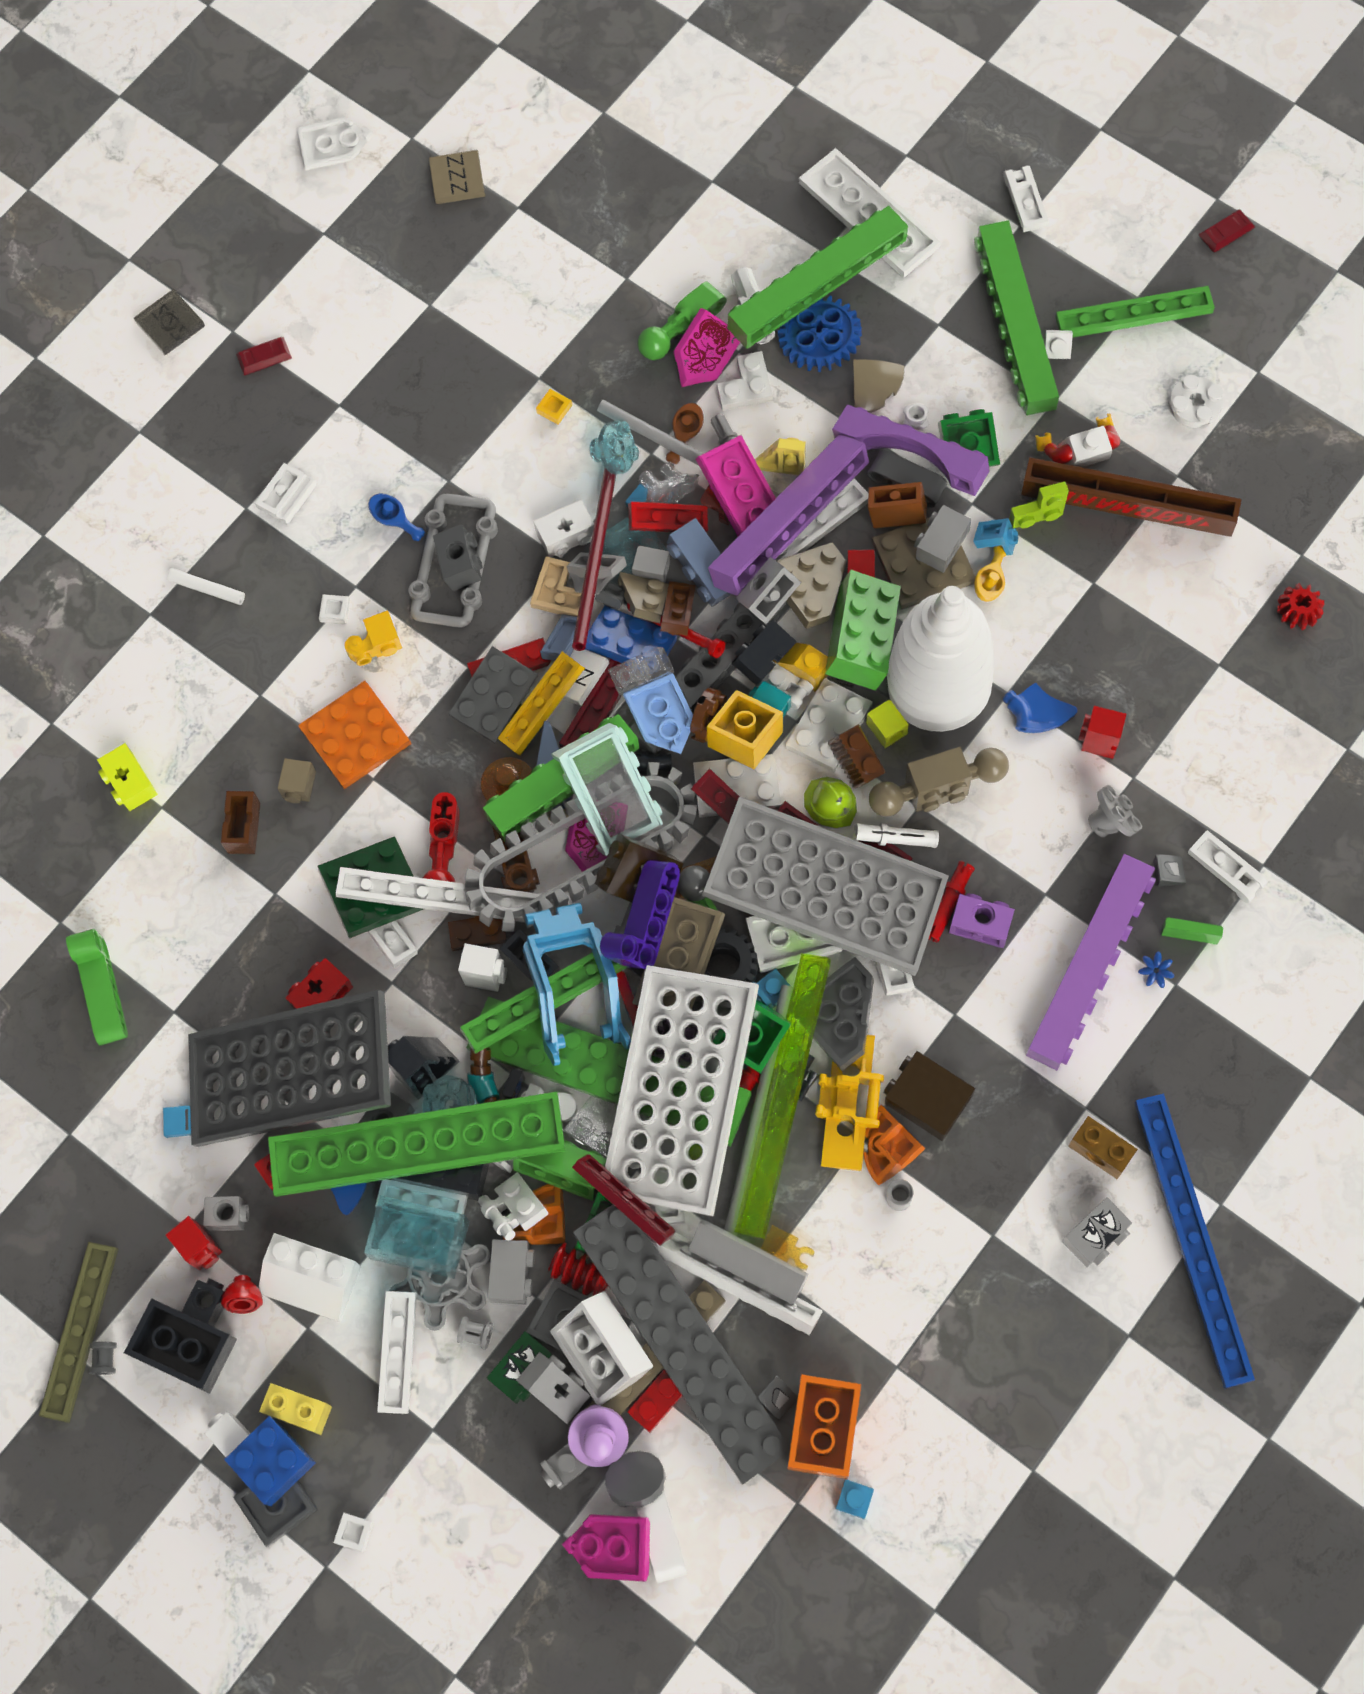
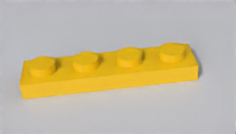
[498,651,585,755]

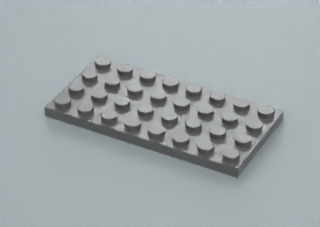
[702,797,949,976]

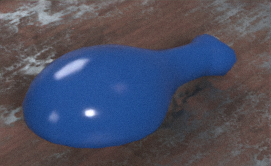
[368,493,425,541]

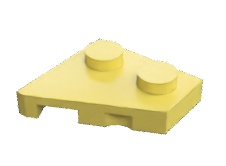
[755,438,806,476]

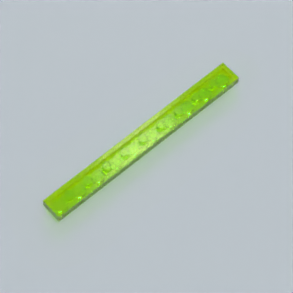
[734,953,831,1240]

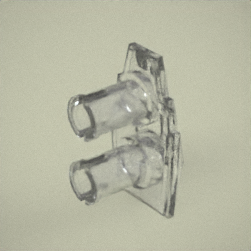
[638,462,699,504]

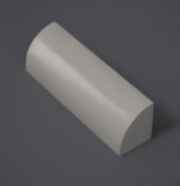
[688,1219,808,1305]

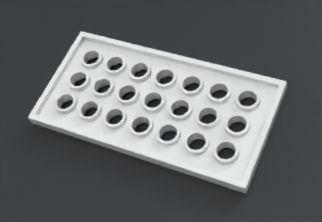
[605,965,759,1216]

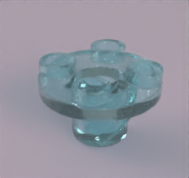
[589,421,639,474]

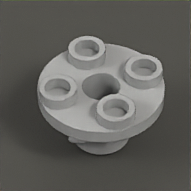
[1088,785,1142,837]

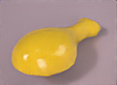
[974,545,1006,602]

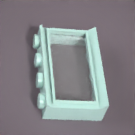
[551,723,663,856]

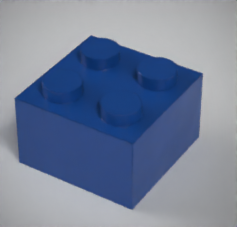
[224,1416,316,1506]

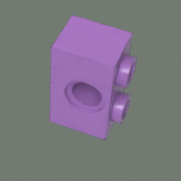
[949,893,1015,949]

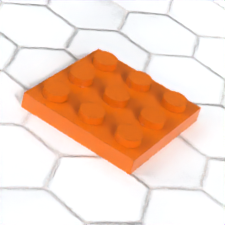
[298,681,411,790]

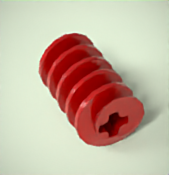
[548,1242,608,1296]

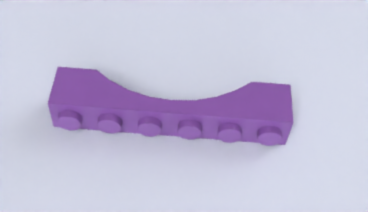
[832,405,990,496]

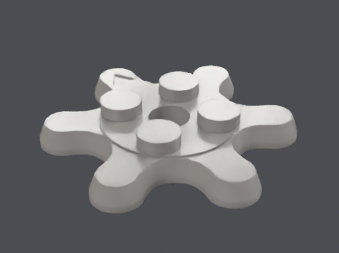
[389,1220,490,1331]

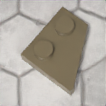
[618,572,669,623]

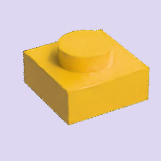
[536,389,572,425]

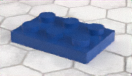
[585,605,678,676]

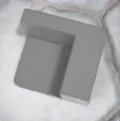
[632,546,670,583]

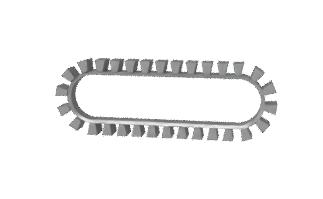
[465,762,697,932]

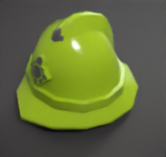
[804,777,857,828]

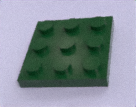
[317,836,424,938]

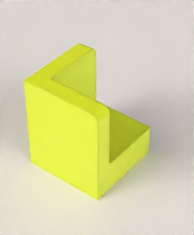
[866,700,909,748]

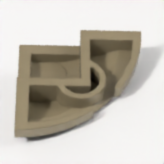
[853,359,905,413]

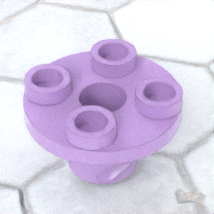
[568,1405,628,1467]

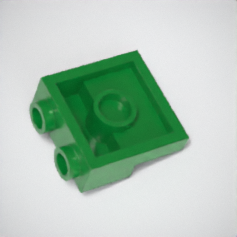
[938,409,1000,467]

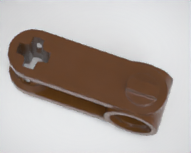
[492,826,540,893]

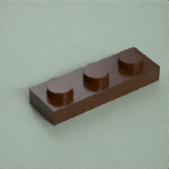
[660,581,696,635]

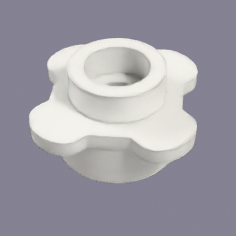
[903,403,929,429]

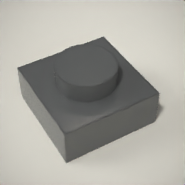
[595,580,625,610]

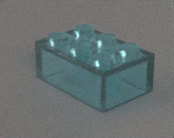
[364,1195,470,1279]

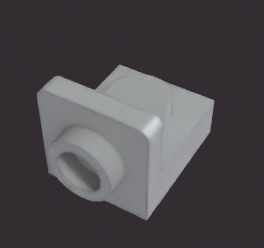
[540,1443,589,1490]

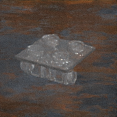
[563,1096,617,1158]

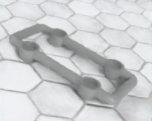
[408,494,498,628]

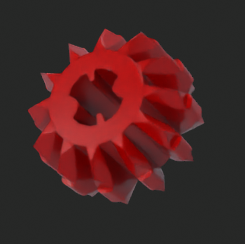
[1277,583,1325,630]

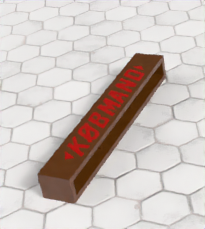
[1021,457,1242,537]

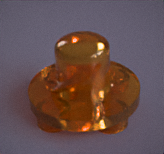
[481,757,532,801]

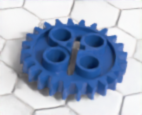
[778,296,862,372]

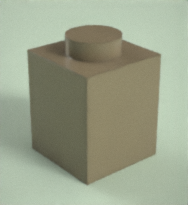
[278,758,316,803]

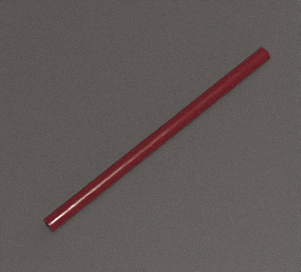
[572,462,618,651]

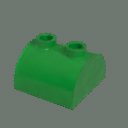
[713,999,791,1073]

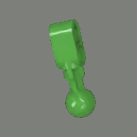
[638,281,727,360]

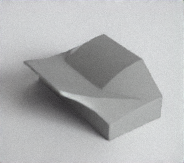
[567,552,627,595]

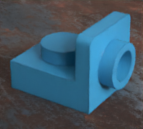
[973,518,1018,555]
[752,968,790,1009]

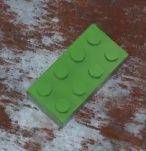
[825,570,901,691]

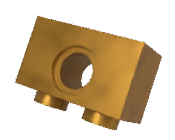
[1068,1116,1138,1179]

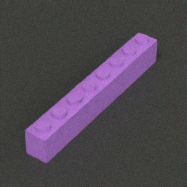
[708,434,869,596]
[1026,854,1156,1071]

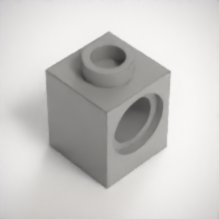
[203,1196,250,1231]

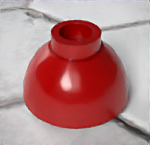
[221,1275,263,1314]

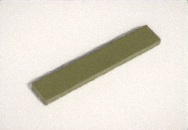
[39,1242,119,1423]

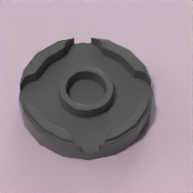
[605,1451,666,1508]

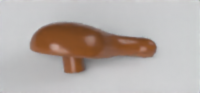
[665,403,704,464]

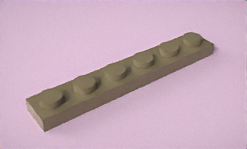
[586,1280,726,1416]

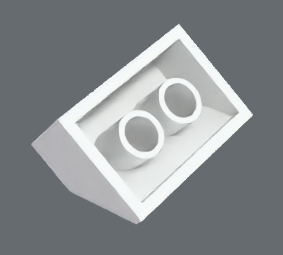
[259,1233,361,1322]
[550,1291,654,1406]

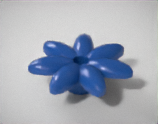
[1138,951,1175,988]

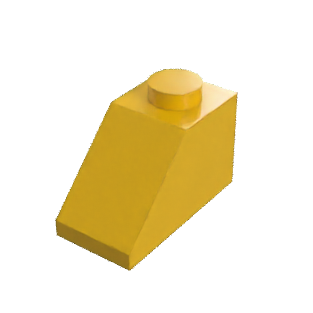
[773,643,828,692]

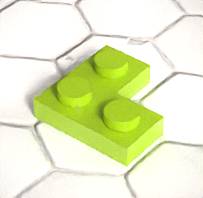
[1009,481,1069,529]

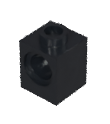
[181,1278,224,1327]

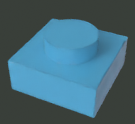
[836,1479,874,1520]

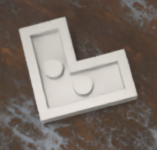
[717,351,773,411]

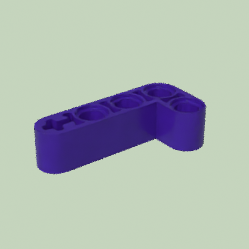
[600,860,680,969]

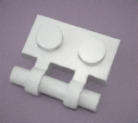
[478,1172,549,1241]

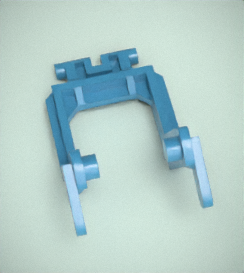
[523,903,631,1066]

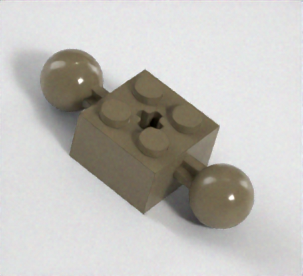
[869,747,1009,817]

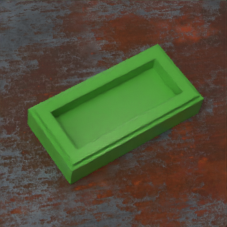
[1161,917,1223,945]

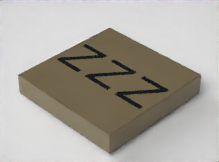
[429,150,485,204]

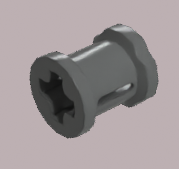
[88,1342,117,1375]

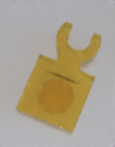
[761,1225,815,1271]

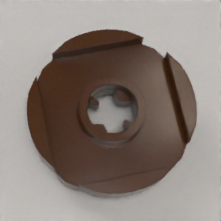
[690,687,727,743]

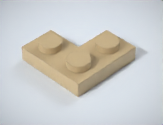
[530,556,581,617]

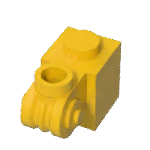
[344,610,402,666]

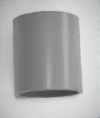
[886,1179,914,1211]

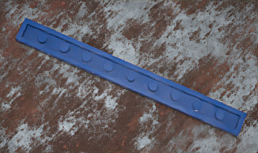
[1134,1093,1255,1389]

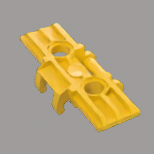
[815,1035,884,1171]

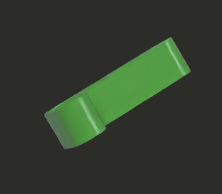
[66,928,128,1046]

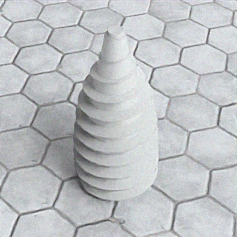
[887,586,994,732]

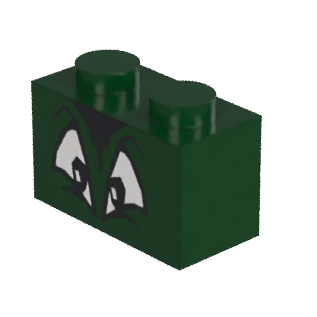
[486,1332,553,1404]

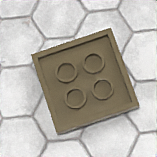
[872,517,976,610]

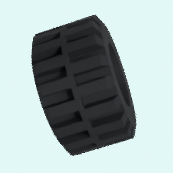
[704,927,758,1002]

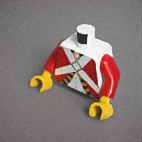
[1035,413,1120,467]

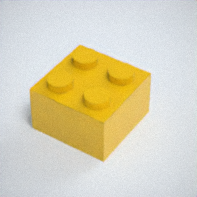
[707,690,783,769]

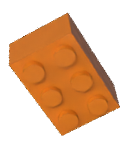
[788,1374,861,1480]

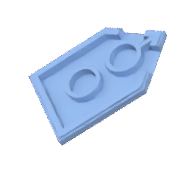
[623,673,693,754]

